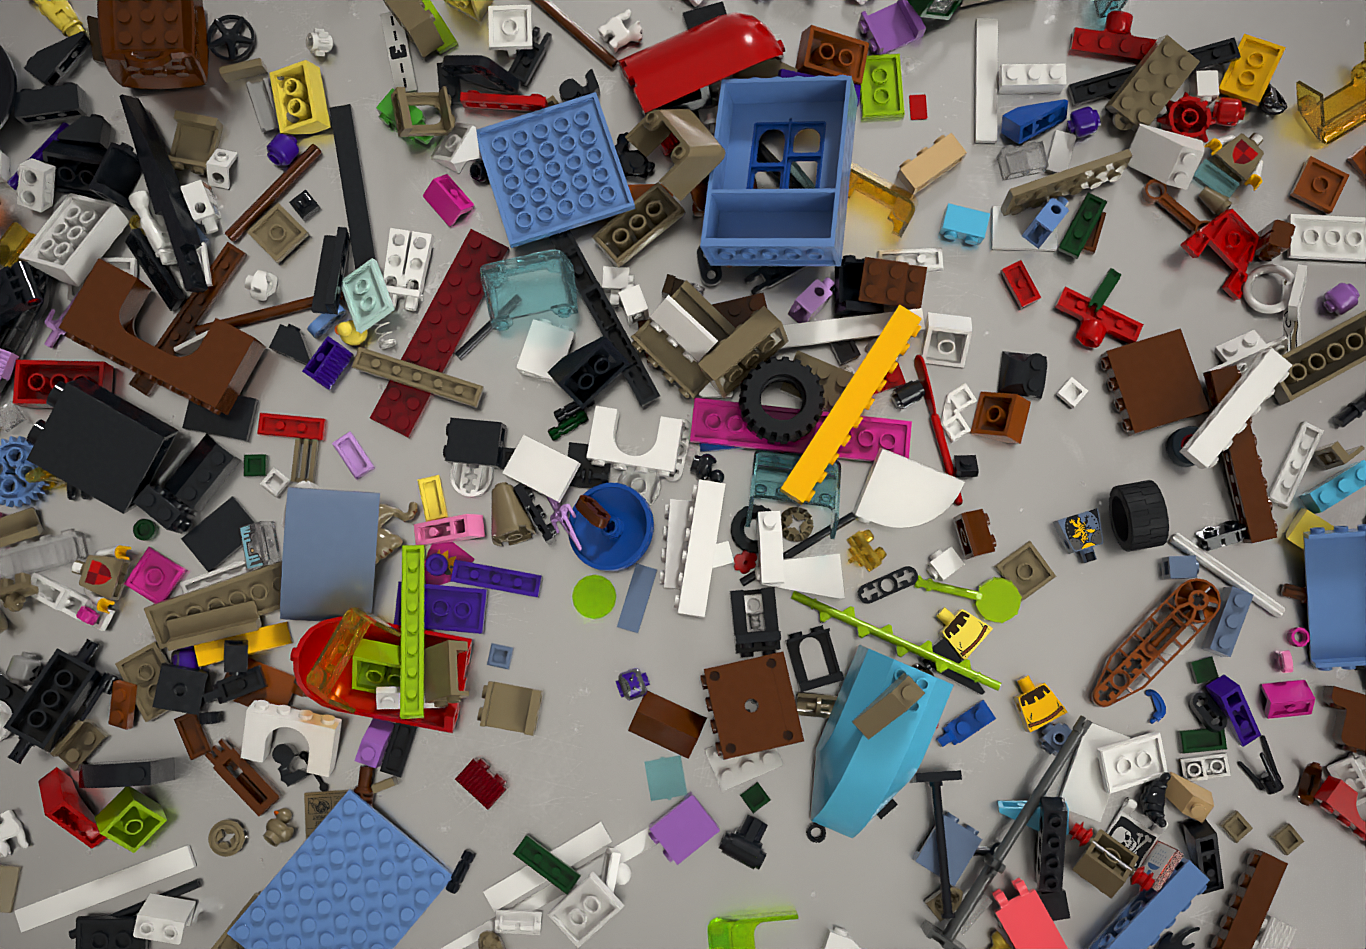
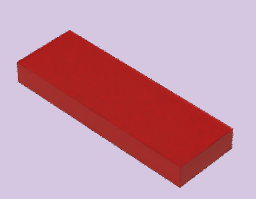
[257,413,326,441]

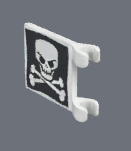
[1106,797,1168,870]

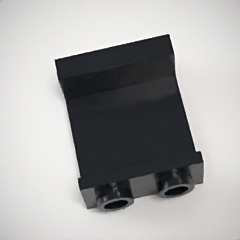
[88,142,142,212]

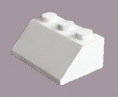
[649,295,718,363]

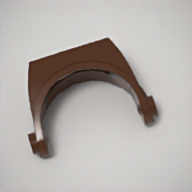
[1297,762,1322,806]

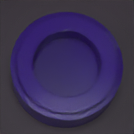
[425,553,448,576]

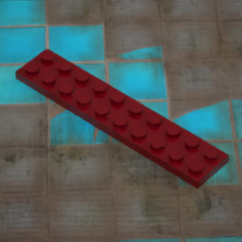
[370,229,510,439]

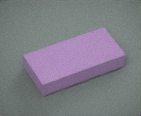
[332,431,375,480]

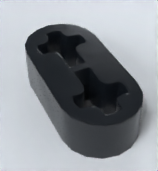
[1189,692,1227,733]

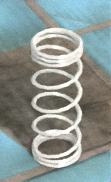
[374,322,396,349]

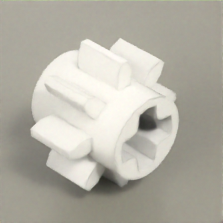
[306,28,333,56]

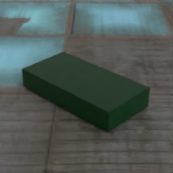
[1178,728,1227,754]

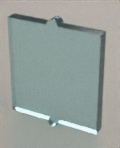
[644,755,687,801]

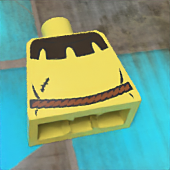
[936,607,993,661]

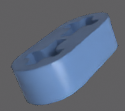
[307,304,346,338]

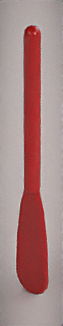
[914,355,963,506]

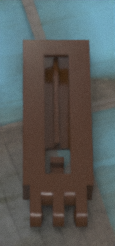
[205,739,283,817]

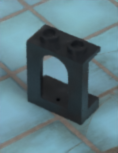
[785,625,844,692]

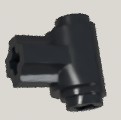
[718,815,768,870]

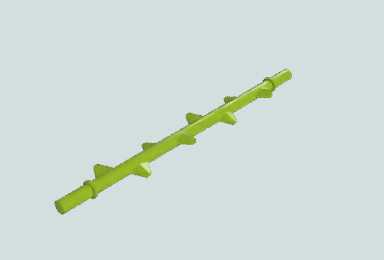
[791,591,1001,691]

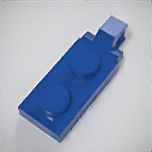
[936,700,996,747]

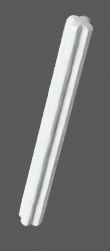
[1170,533,1285,617]

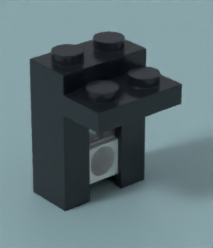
[729,587,781,658]

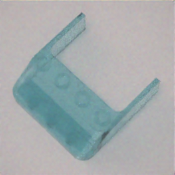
[745,450,841,539]

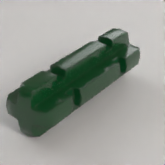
[548,410,588,440]

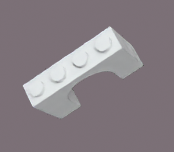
[586,406,684,477]
[241,700,342,777]

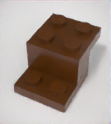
[858,257,927,309]

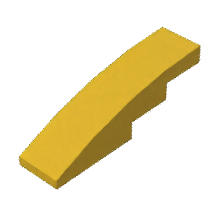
[194,622,293,667]

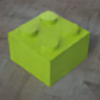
[94,786,167,853]

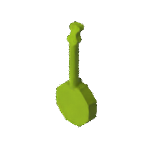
[915,575,1022,623]

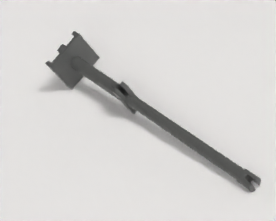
[921,715,1093,949]

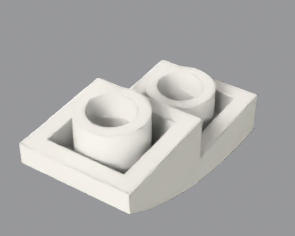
[1180,753,1230,781]

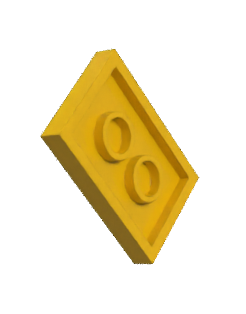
[1219,34,1286,106]

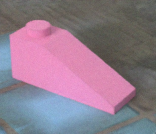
[414,514,485,545]

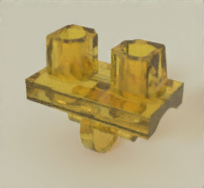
[847,529,887,572]

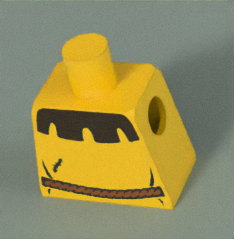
[1014,675,1068,732]

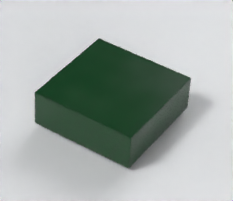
[243,454,268,477]
[1189,656,1219,684]
[740,782,771,814]

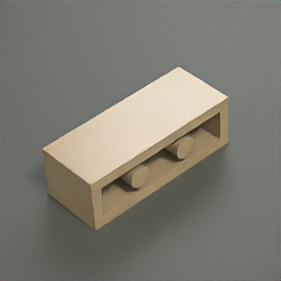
[897,133,967,196]

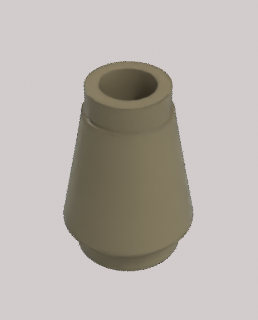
[1198,186,1232,215]

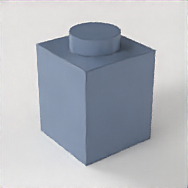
[1162,555,1200,580]

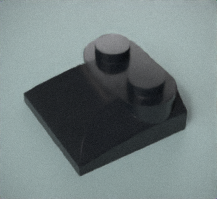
[997,351,1047,400]

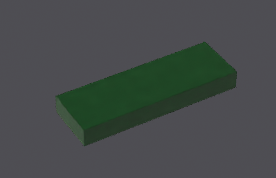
[1058,192,1108,259]
[513,835,581,895]

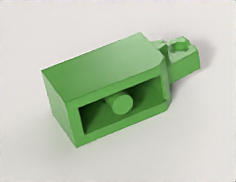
[376,88,434,145]

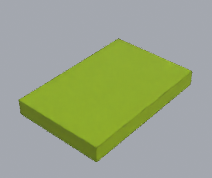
[860,54,905,120]

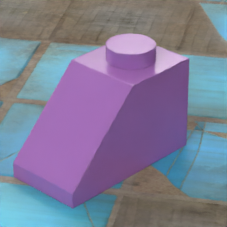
[354,718,395,768]

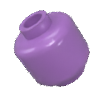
[1324,283,1360,315]

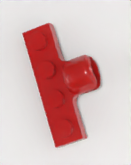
[1070,11,1157,60]
[1055,286,1144,348]

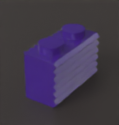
[302,336,354,389]

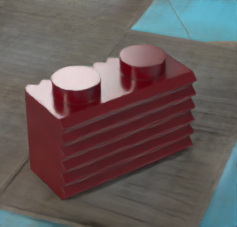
[455,758,508,810]

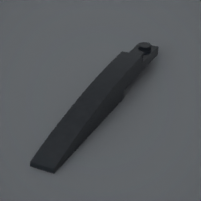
[119,94,208,293]
[548,230,660,407]

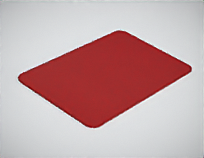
[909,94,928,120]

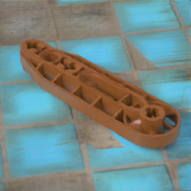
[1091,578,1221,708]

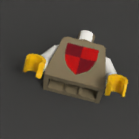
[1204,133,1264,191]
[71,545,131,614]

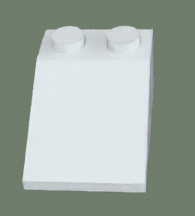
[1128,124,1204,190]

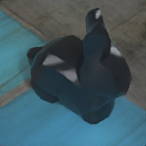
[615,132,655,179]

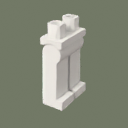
[383,228,435,311]

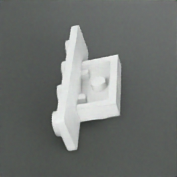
[1208,330,1288,373]

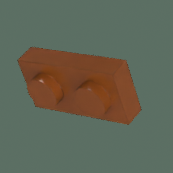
[109,680,137,730]

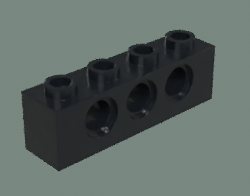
[1036,796,1068,893]

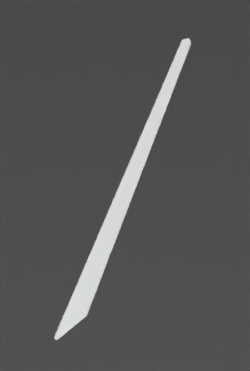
[441,827,660,949]

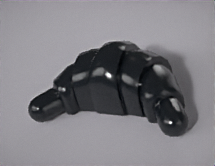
[1260,83,1287,115]
[1140,772,1171,828]

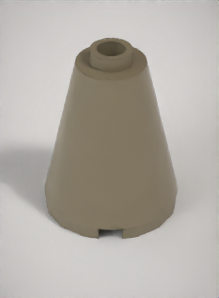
[491,482,536,546]

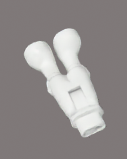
[128,191,177,265]

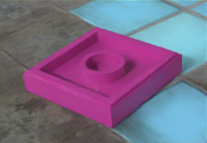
[124,547,187,604]

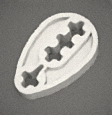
[450,463,494,498]

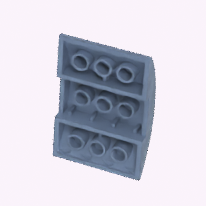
[280,487,380,621]

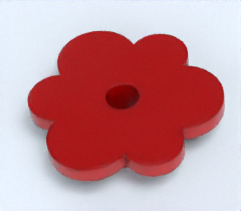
[733,550,757,574]

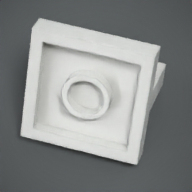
[488,5,533,58]

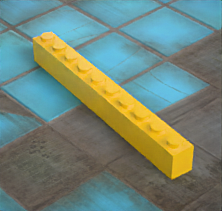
[779,305,922,505]

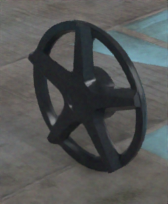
[207,15,255,61]

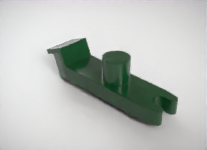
[1087,268,1121,312]

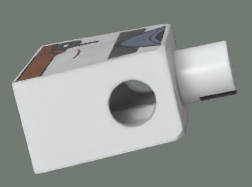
[180,180,221,234]

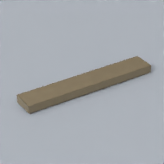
[352,347,484,408]

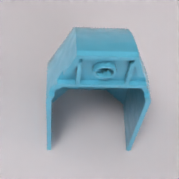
[810,645,954,838]

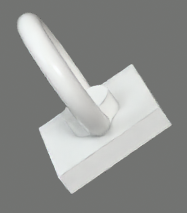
[1243,264,1307,321]

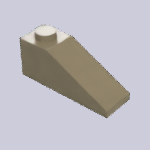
[852,673,925,740]

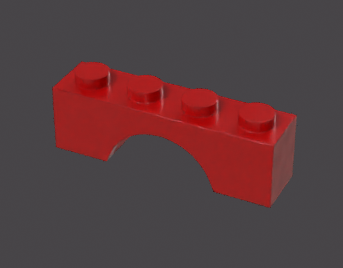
[1314,776,1366,841]

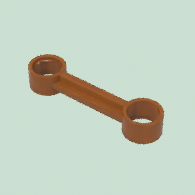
[1142,179,1210,236]

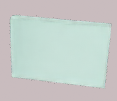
[342,258,395,333]

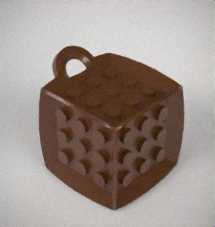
[97,0,208,89]

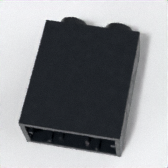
[26,377,179,514]

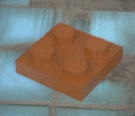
[1290,156,1350,214]

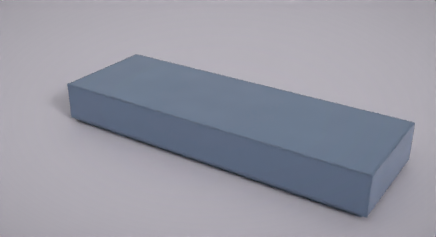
[617,563,657,633]

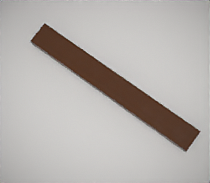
[129,242,247,397]

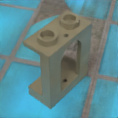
[391,86,455,137]

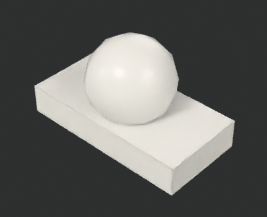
[601,847,631,893]

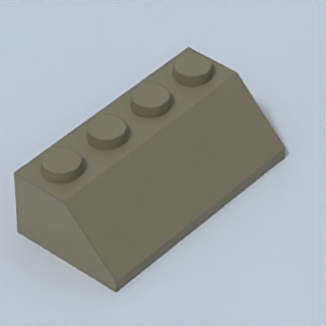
[698,306,789,399]

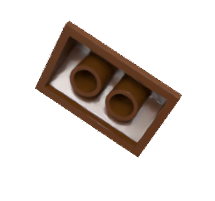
[628,690,707,759]

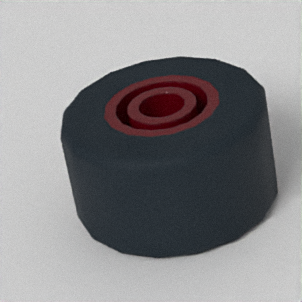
[1166,426,1198,467]

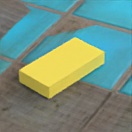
[417,475,448,522]

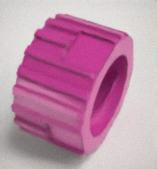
[76,606,100,625]
[1287,627,1310,647]

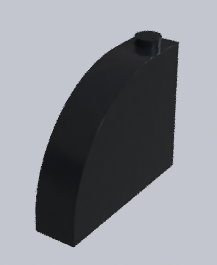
[79,757,175,788]

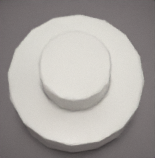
[245,270,277,301]

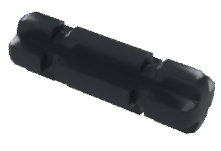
[553,399,595,422]
[446,850,475,894]

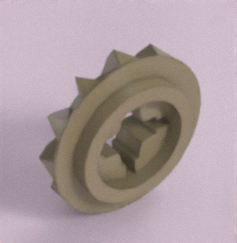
[781,507,814,542]
[208,819,246,857]

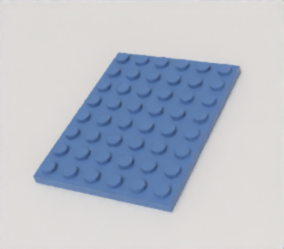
[227,789,453,949]

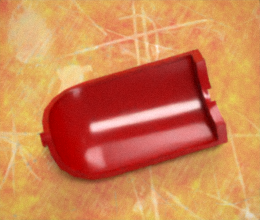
[618,12,785,116]
[290,616,472,733]

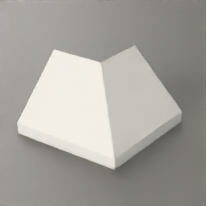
[430,122,480,174]

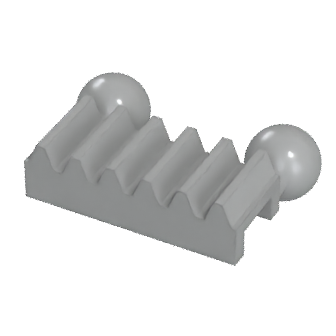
[246,76,299,133]

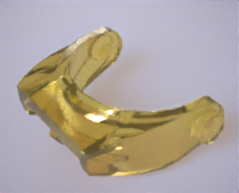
[25,467,67,491]

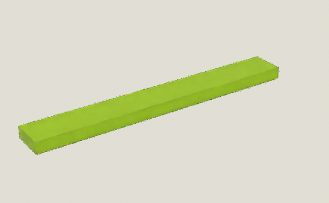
[400,545,425,719]

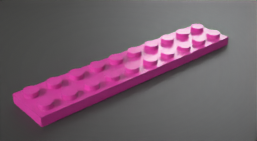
[690,398,912,462]

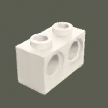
[16,158,56,212]

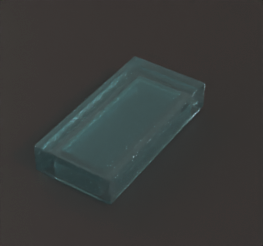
[1193,159,1240,198]

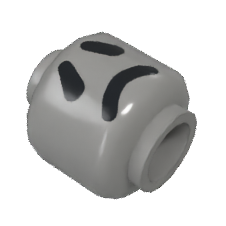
[6,652,41,686]

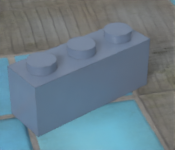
[1201,586,1254,657]

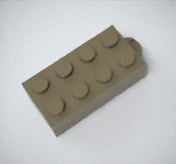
[1105,35,1200,132]

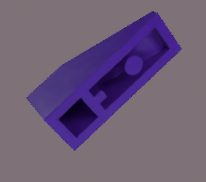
[1206,674,1261,747]

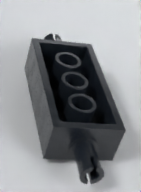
[3,639,102,764]

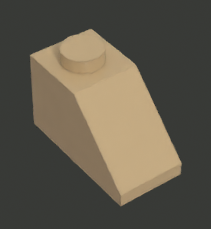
[1165,772,1214,823]

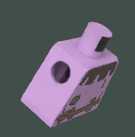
[788,278,835,323]

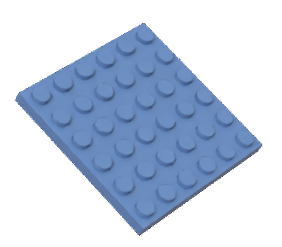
[476,92,635,248]

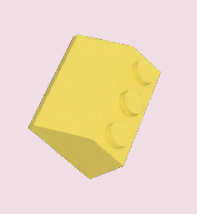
[269,60,331,134]

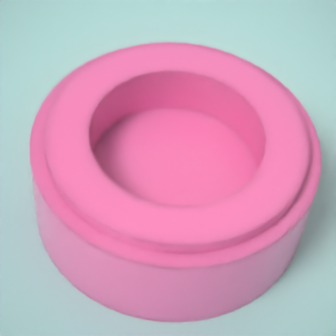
[1278,650,1293,673]

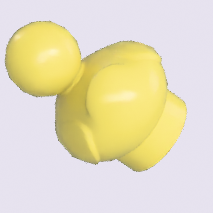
[335,320,368,346]

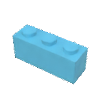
[1299,460,1366,514]

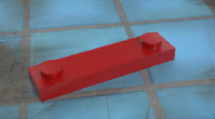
[460,90,548,112]

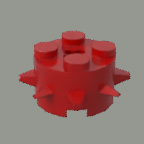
[1157,92,1216,143]

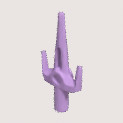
[44,291,79,348]
[547,497,582,551]

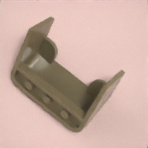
[625,109,726,201]

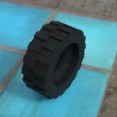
[731,504,771,554]

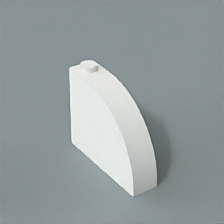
[853,447,965,528]

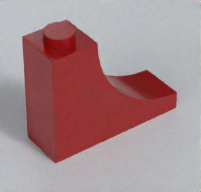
[38,767,107,849]

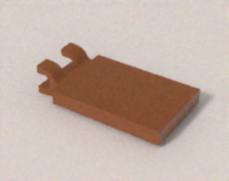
[224,657,307,710]

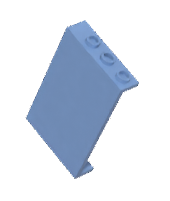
[1303,524,1366,671]

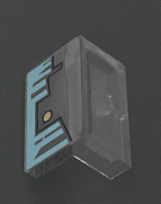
[239,521,281,570]

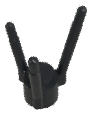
[80,672,121,723]
[1238,735,1284,795]

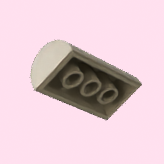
[592,182,686,268]

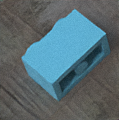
[939,203,990,245]

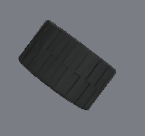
[1109,480,1169,552]

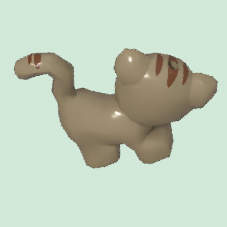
[375,502,417,565]

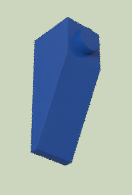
[1001,99,1068,144]

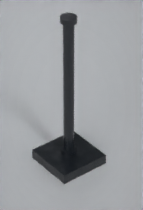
[910,770,962,919]

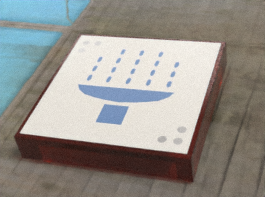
[1140,841,1184,892]

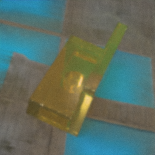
[0,222,36,268]

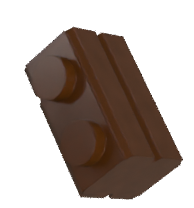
[1254,219,1296,262]

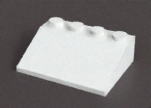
[19,193,129,287]

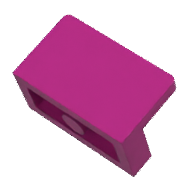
[423,174,475,226]
[1261,680,1315,719]

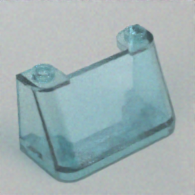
[480,249,578,331]

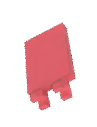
[992,877,1068,949]

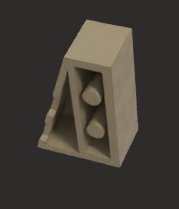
[383,0,444,58]

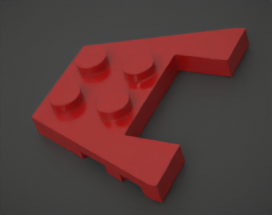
[1180,208,1259,300]

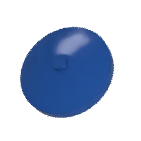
[568,483,654,571]

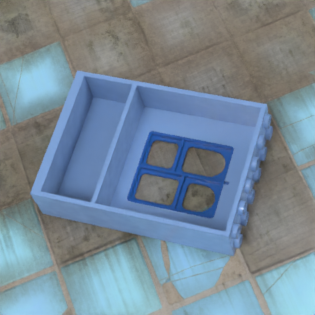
[700,75,858,266]

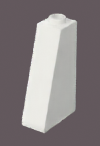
[755,553,845,599]

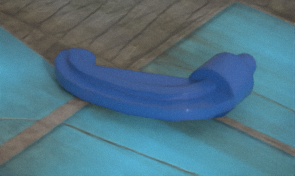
[1145,689,1166,724]

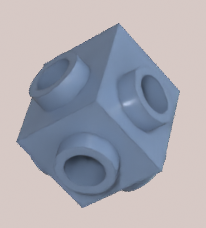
[1039,722,1072,756]

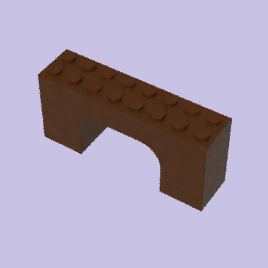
[59,258,266,415]

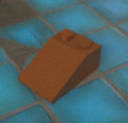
[795,25,869,85]

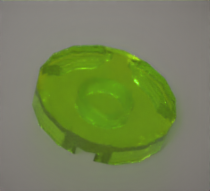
[572,575,617,619]

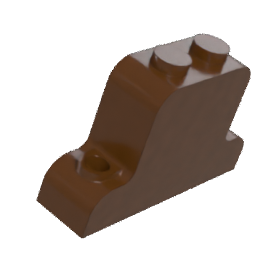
[1322,686,1366,756]

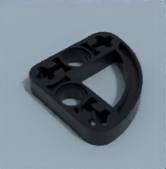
[441,55,521,94]

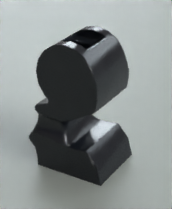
[559,69,600,102]
[272,743,312,787]

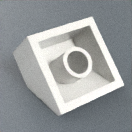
[921,312,973,368]

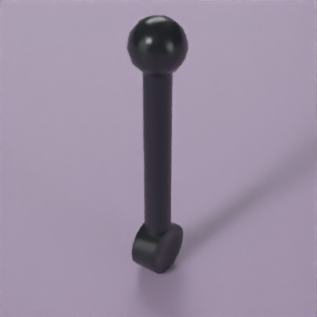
[299,751,329,792]

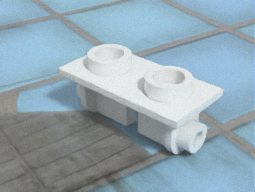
[495,910,542,935]

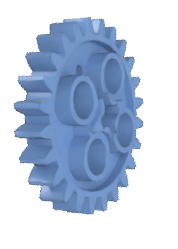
[0,436,52,507]

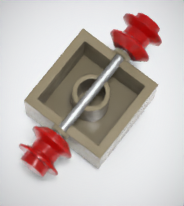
[1068,822,1155,899]

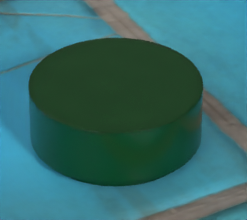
[133,519,157,541]

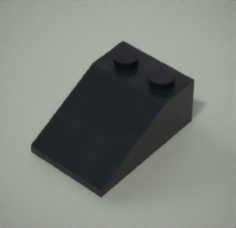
[547,336,631,409]

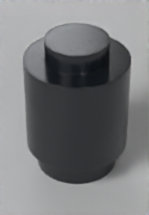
[891,380,925,409]

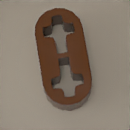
[575,495,611,529]

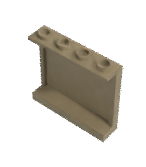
[631,280,735,399]

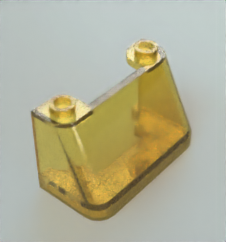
[848,163,919,238]

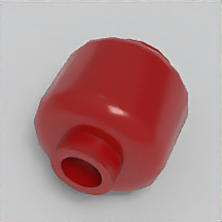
[1212,97,1246,127]

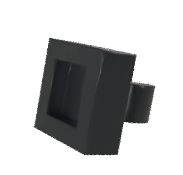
[289,189,320,221]

